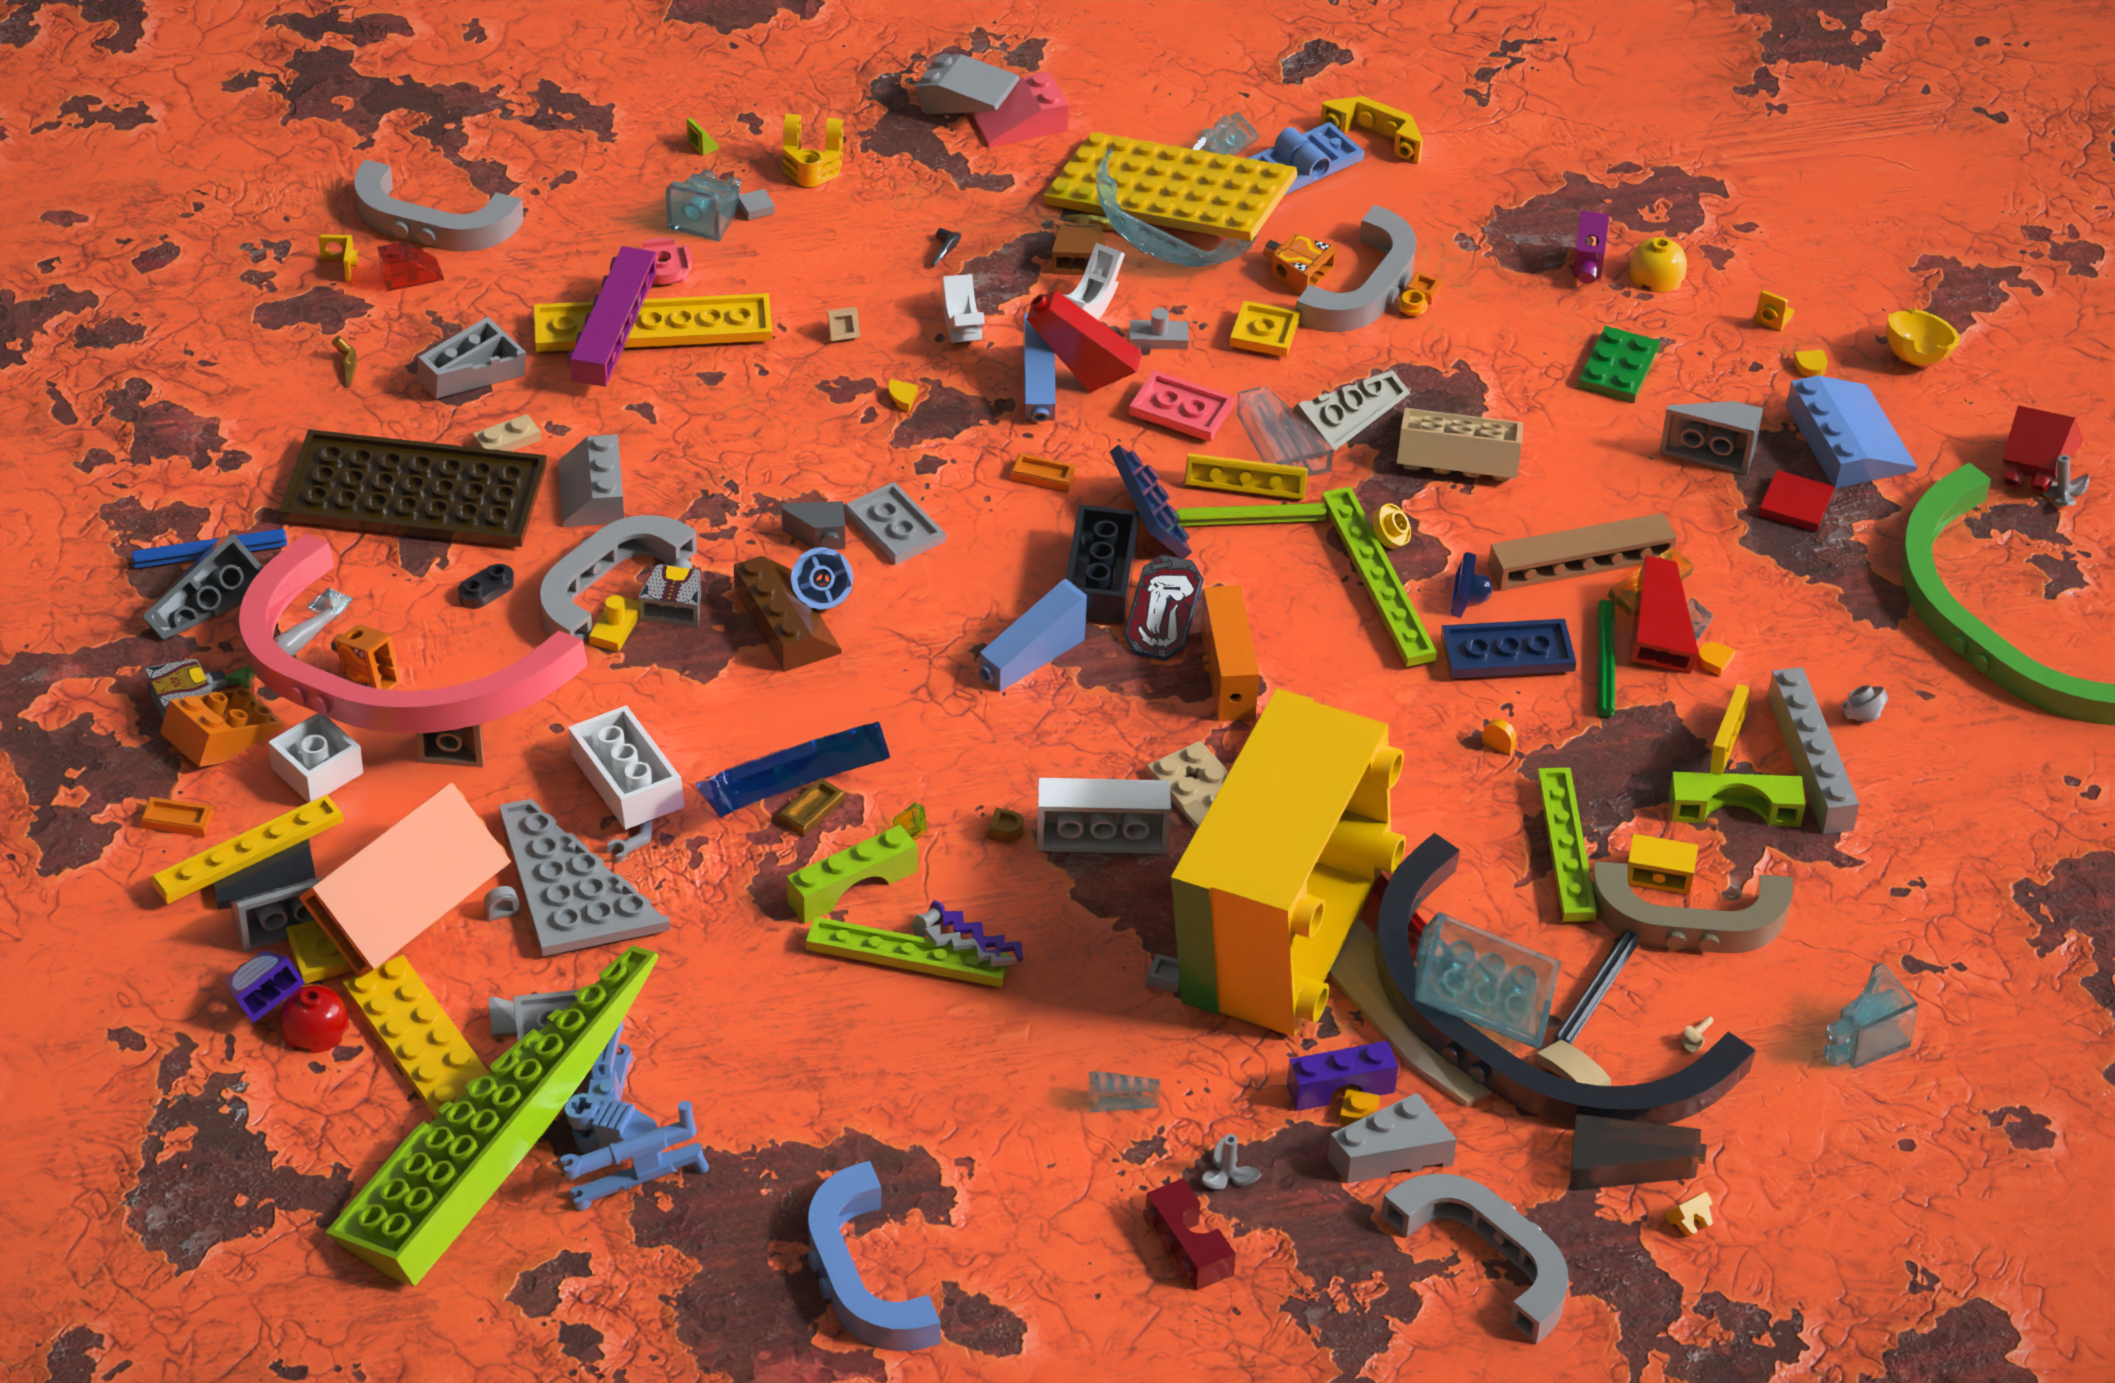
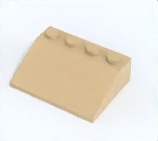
[1397,408,1523,481]

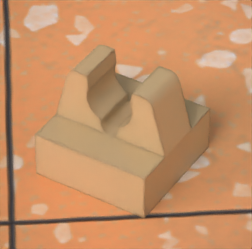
[826,307,860,341]

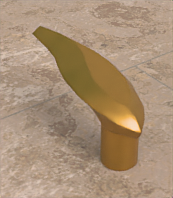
[1064,214,1118,231]
[331,336,357,388]

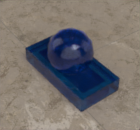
[1450,552,1493,618]

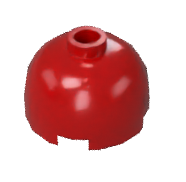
[279,985,349,1053]

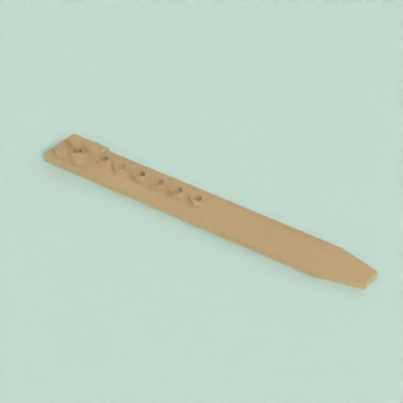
[1147,741,1494,1107]

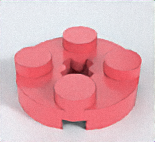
[642,238,692,286]

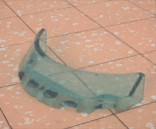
[1096,149,1262,267]

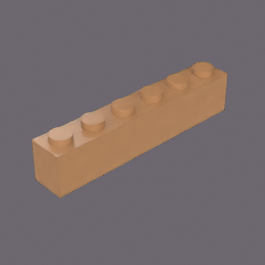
[1488,513,1677,591]

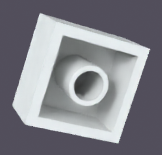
[268,713,363,802]

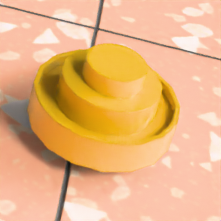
[1372,504,1411,549]

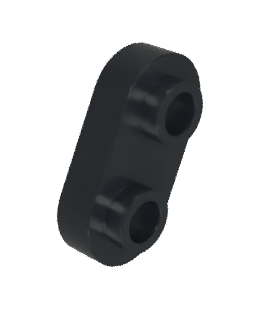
[458,564,514,609]

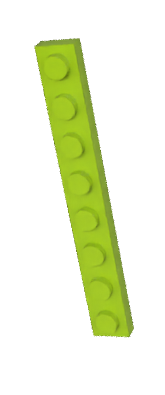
[1321,486,1437,667]

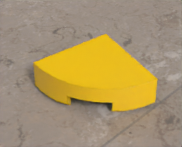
[889,379,918,412]

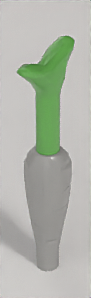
[225,608,335,689]

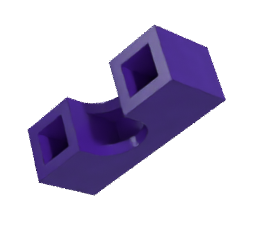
[1287,1041,1398,1111]

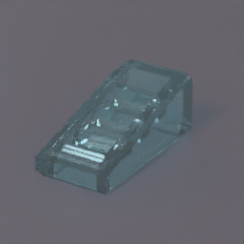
[1087,1071,1160,1112]

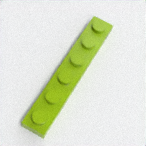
[1537,768,1597,922]
[806,917,1010,987]

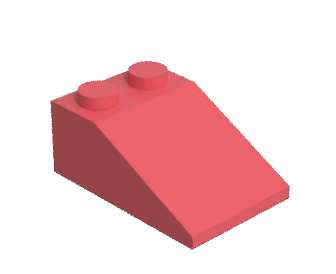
[970,72,1069,147]

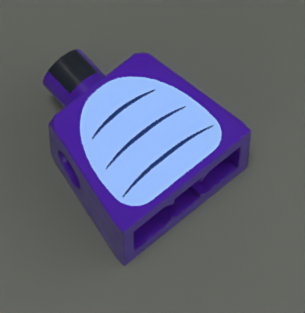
[225,951,305,1023]

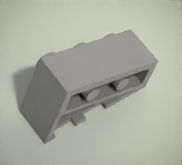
[1328,1093,1457,1184]

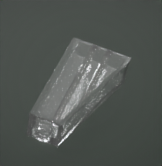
[1236,386,1333,476]

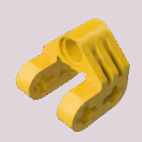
[782,113,843,187]

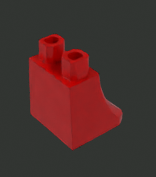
[2002,405,2083,493]

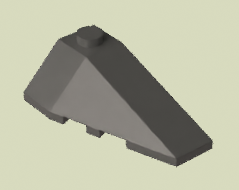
[141,533,263,640]

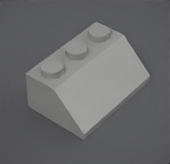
[558,434,624,527]
[230,875,327,952]

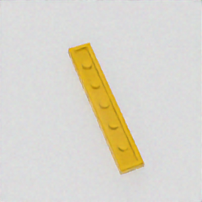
[151,794,344,904]

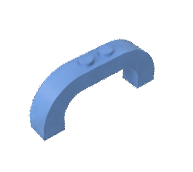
[807,1161,941,1351]

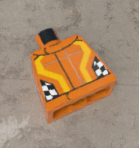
[1263,234,1337,295]
[331,624,402,690]

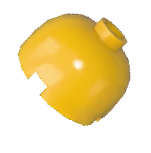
[1628,237,1687,292]

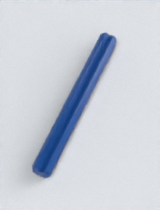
[132,528,287,569]

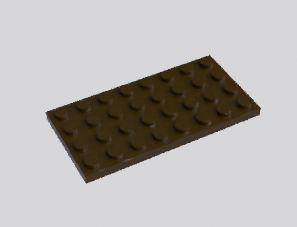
[278,429,547,547]

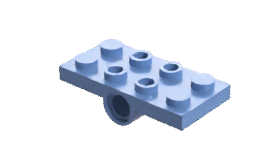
[1247,122,1364,195]

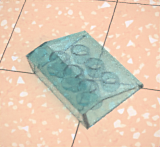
[1415,912,1561,1050]

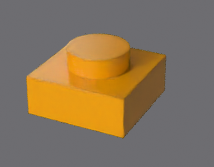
[1339,1089,1380,1125]

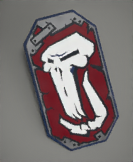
[1124,554,1204,661]

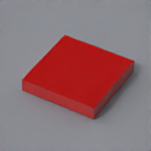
[1759,470,1835,532]

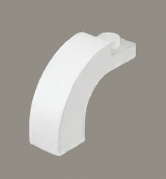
[1062,243,1125,320]
[940,274,985,343]

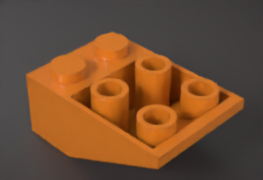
[160,688,283,767]

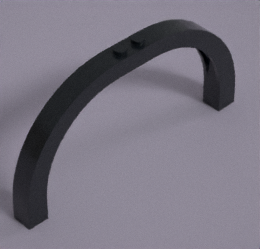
[1374,832,1756,1131]

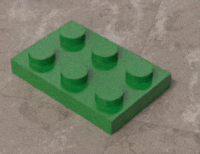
[1578,326,1661,403]

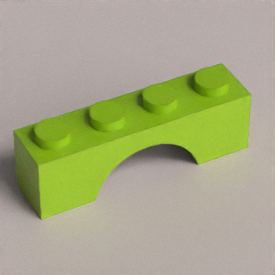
[1669,772,1805,827]
[787,825,918,924]

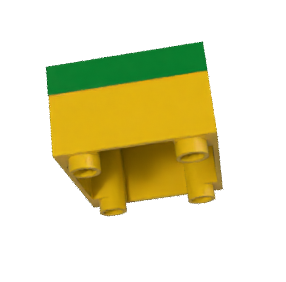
[1171,688,1406,1037]

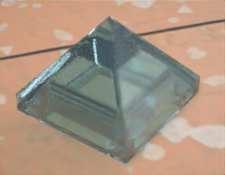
[308,587,353,620]
[1687,597,1715,641]

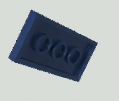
[1109,444,1192,559]
[1441,618,1577,678]

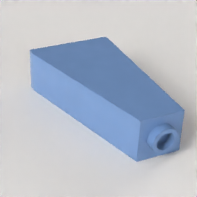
[1023,313,1056,422]
[979,579,1087,692]

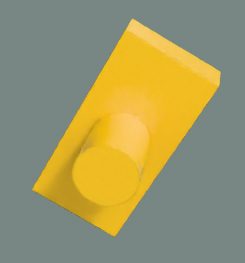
[589,595,640,652]

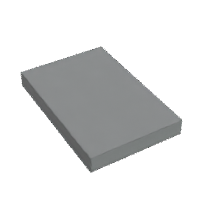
[844,482,946,565]

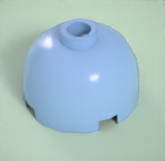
[791,547,854,610]

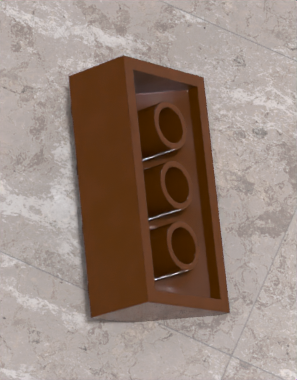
[734,556,841,672]

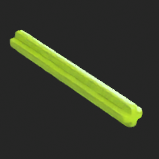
[1177,503,1327,526]

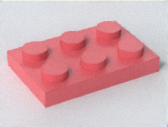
[1129,370,1235,442]

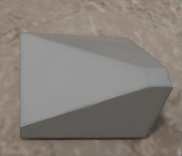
[489,997,517,1037]

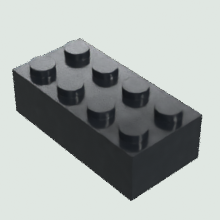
[1065,505,1140,623]

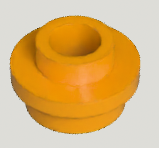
[1398,290,1428,316]

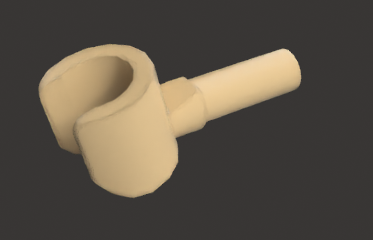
[1680,1016,1714,1053]

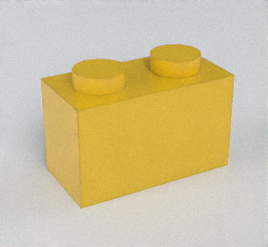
[1628,834,1698,895]

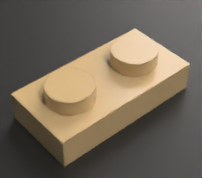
[473,414,541,451]

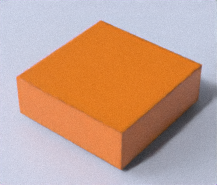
[1405,271,1443,304]

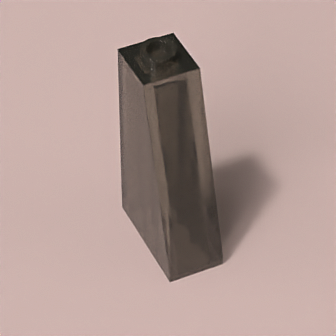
[1569,1114,1707,1191]

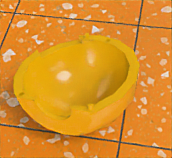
[1885,307,1960,367]

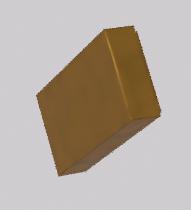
[779,777,846,837]

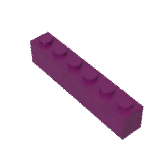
[567,246,657,387]

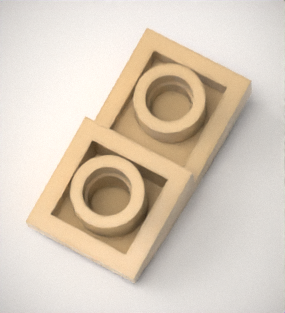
[1536,1040,1611,1086]

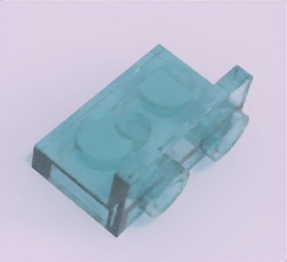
[1193,111,1260,156]

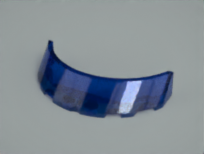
[696,721,890,818]

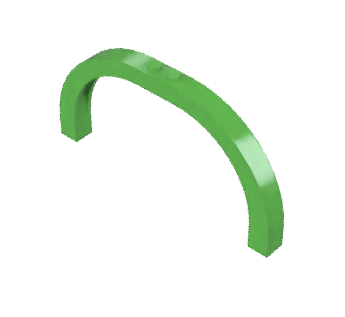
[1900,462,2115,725]

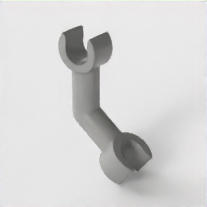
[606,819,653,863]

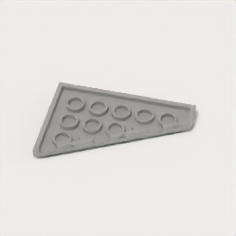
[499,799,670,956]

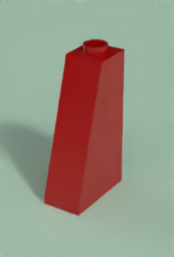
[1026,290,1142,393]
[1629,555,1699,674]

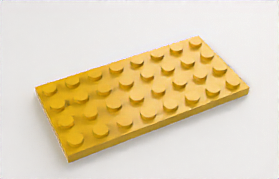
[1043,132,1297,242]

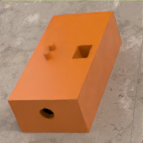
[1200,585,1259,721]

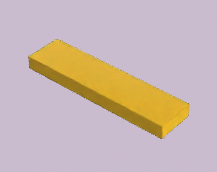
[1184,453,1308,500]
[1710,684,1749,775]

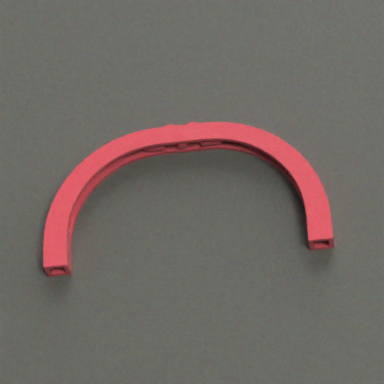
[239,533,588,734]

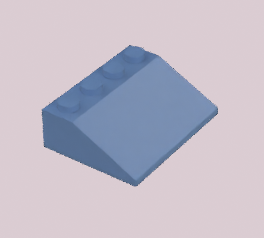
[1786,375,1917,489]

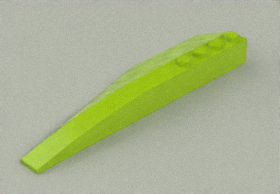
[325,945,659,1287]

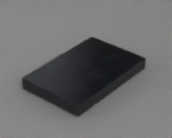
[214,838,316,909]

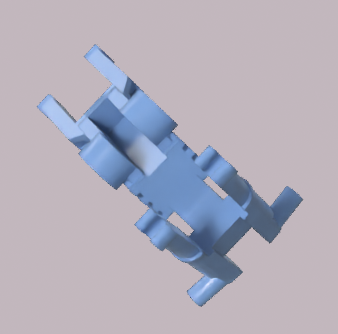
[560,1021,709,1211]

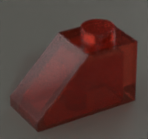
[378,241,444,291]

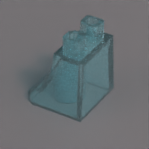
[666,169,741,242]
[1824,962,1918,1069]

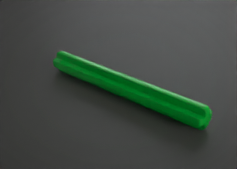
[1597,599,1615,718]

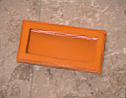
[1010,453,1077,493]
[140,797,214,837]

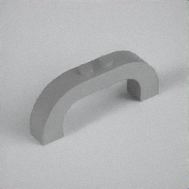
[354,159,524,252]
[1296,205,1416,332]
[540,515,697,643]
[1381,1174,1568,1344]

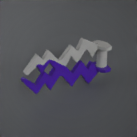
[912,900,1023,966]

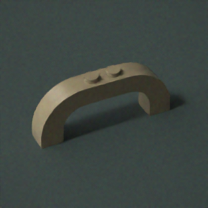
[1591,861,1793,953]

